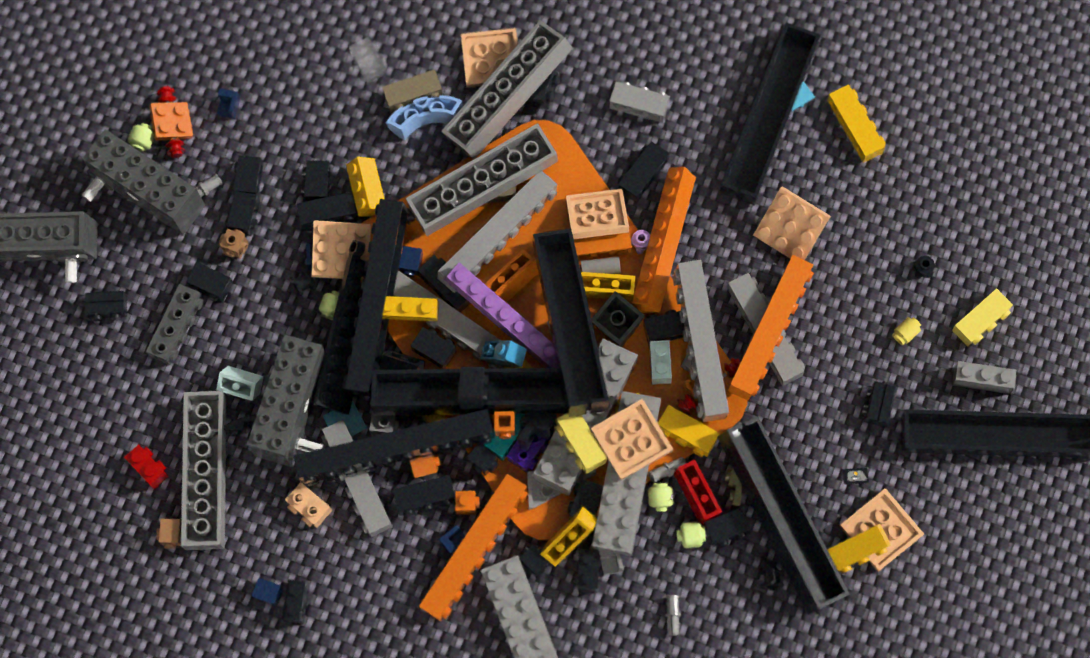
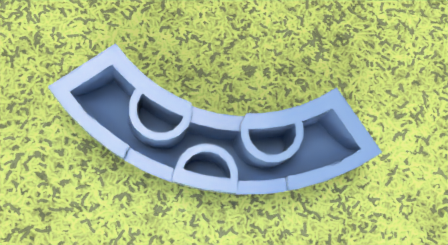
[386,95,463,140]

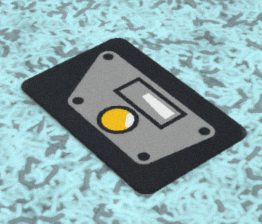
[844,468,869,484]

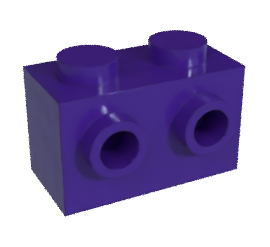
[507,436,549,473]

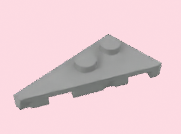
[527,469,596,510]

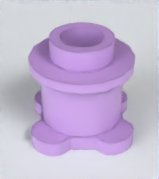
[631,230,650,254]

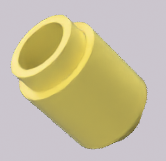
[892,317,921,345]

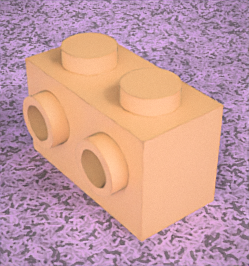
[285,482,332,528]

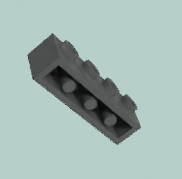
[146,284,204,365]

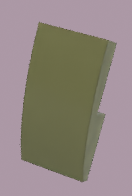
[725,467,742,509]

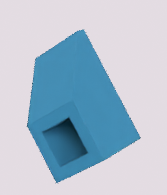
[480,340,527,367]

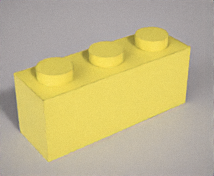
[952,289,1013,347]
[555,413,607,474]

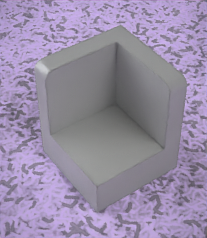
[598,550,624,576]

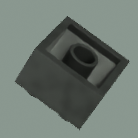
[591,291,645,347]

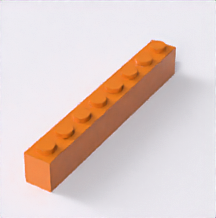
[632,167,696,313]
[727,255,814,400]
[419,474,528,621]

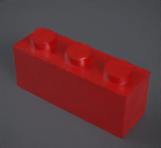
[673,460,722,525]

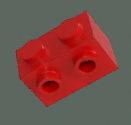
[124,444,169,489]

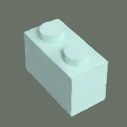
[649,340,672,385]
[216,366,264,401]

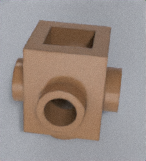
[219,229,248,259]

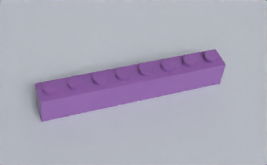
[443,262,558,368]

